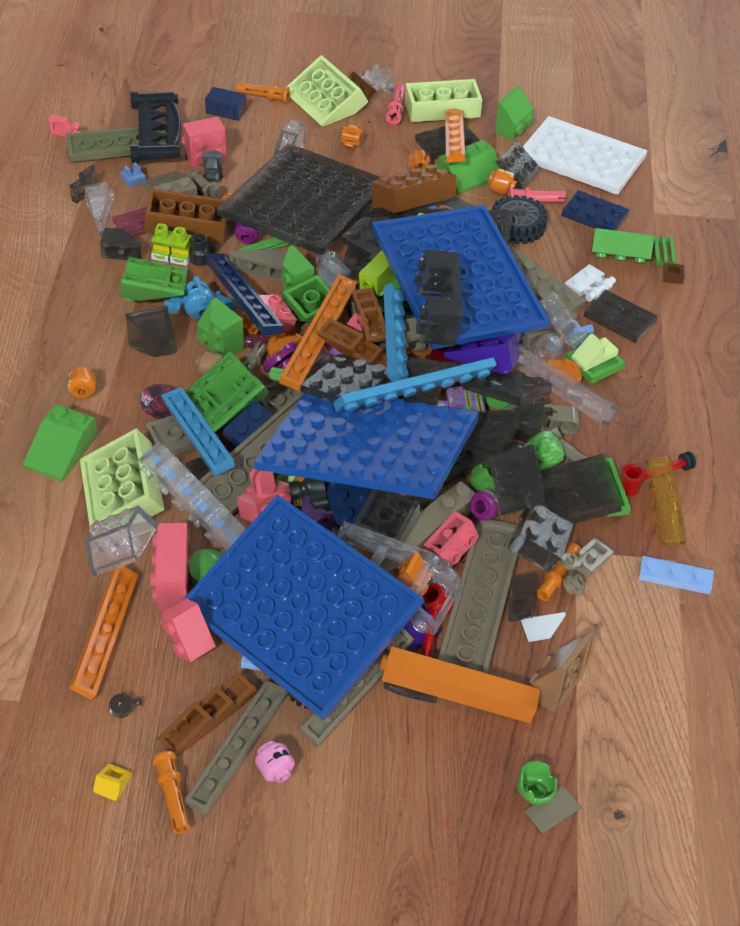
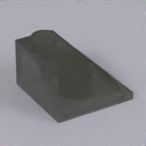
[125,306,176,358]

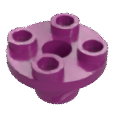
[262,341,298,373]

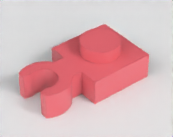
[48,114,80,137]

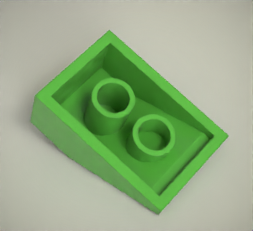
[23,404,97,481]

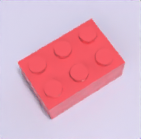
[151,523,190,612]

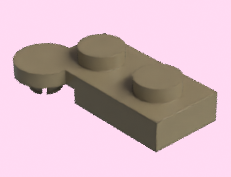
[560,538,614,578]

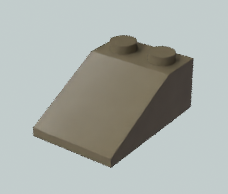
[141,171,197,195]

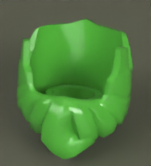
[524,431,565,472]

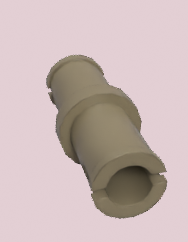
[242,342,267,374]

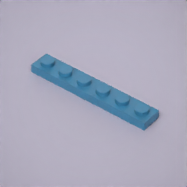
[383,283,409,382]
[161,387,235,476]

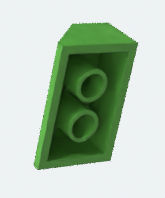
[437,140,501,194]
[591,228,654,264]

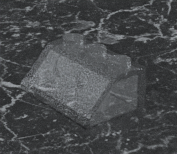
[85,505,159,576]

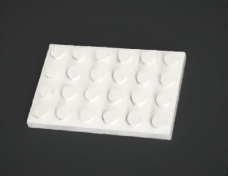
[517,116,647,195]

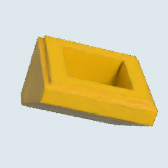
[93,763,132,801]

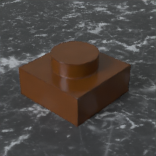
[663,263,684,284]

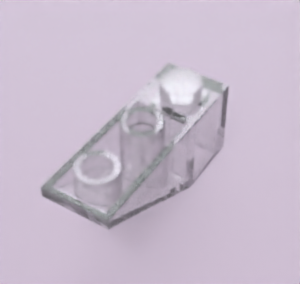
[539,291,588,351]

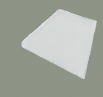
[521,612,566,642]

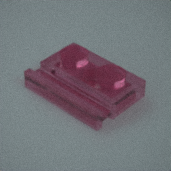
[112,207,147,239]

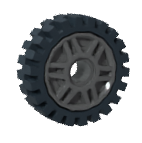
[491,195,548,244]

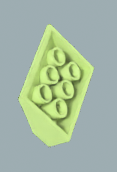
[287,55,368,127]
[80,428,164,530]

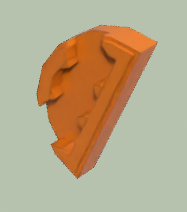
[267,332,303,357]
[544,358,582,388]

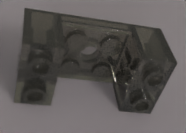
[414,249,463,346]

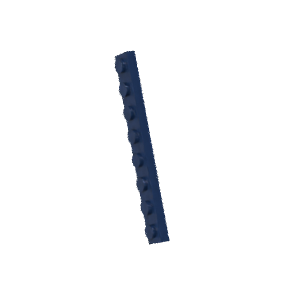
[204,253,283,335]

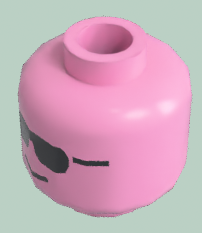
[255,741,295,783]

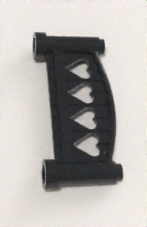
[130,91,181,164]

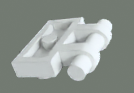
[565,264,616,302]

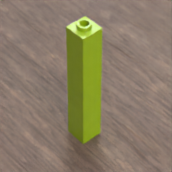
[359,213,424,296]

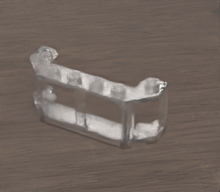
[329,522,461,635]

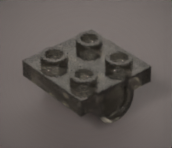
[495,141,541,189]

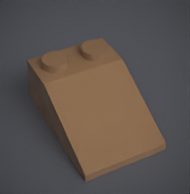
[528,633,592,713]

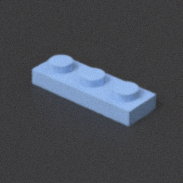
[638,556,714,595]

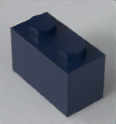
[205,87,247,121]
[222,401,271,450]

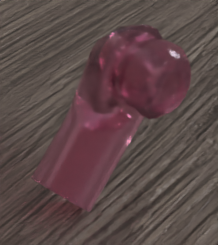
[244,333,272,348]

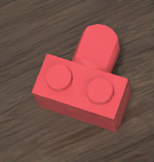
[237,468,293,522]
[160,598,216,662]

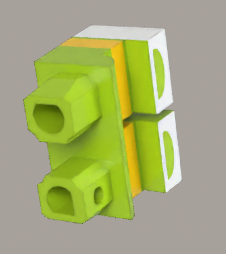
[151,223,192,266]

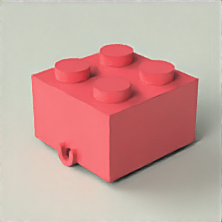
[181,116,227,167]

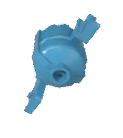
[164,277,238,320]

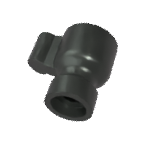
[190,233,217,266]
[289,478,329,509]

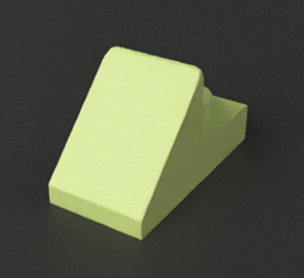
[571,333,619,371]

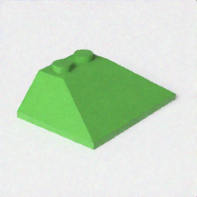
[119,256,188,302]
[185,351,269,432]

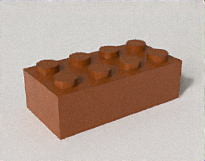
[372,165,456,213]
[144,188,228,243]

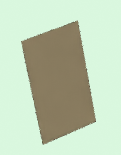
[524,786,582,834]

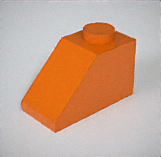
[392,552,430,597]

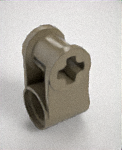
[536,404,580,435]

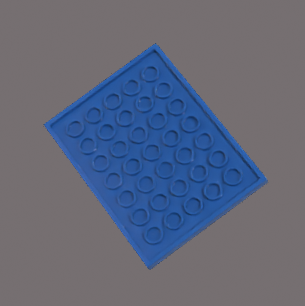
[371,205,550,350]
[254,387,479,499]
[182,494,425,721]

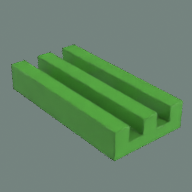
[653,235,676,266]

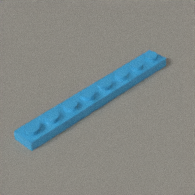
[333,357,497,412]

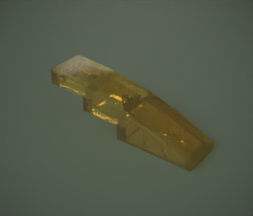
[646,456,686,545]

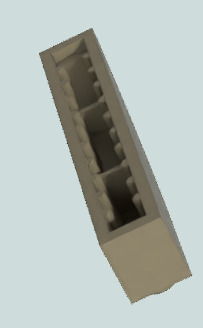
[370,481,476,573]

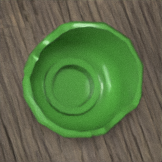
[516,760,557,805]

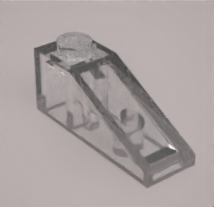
[83,182,115,236]

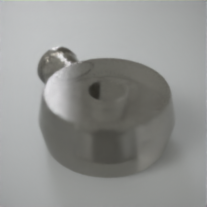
[109,693,142,718]

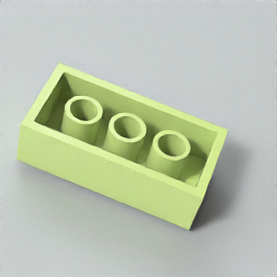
[405,79,482,122]

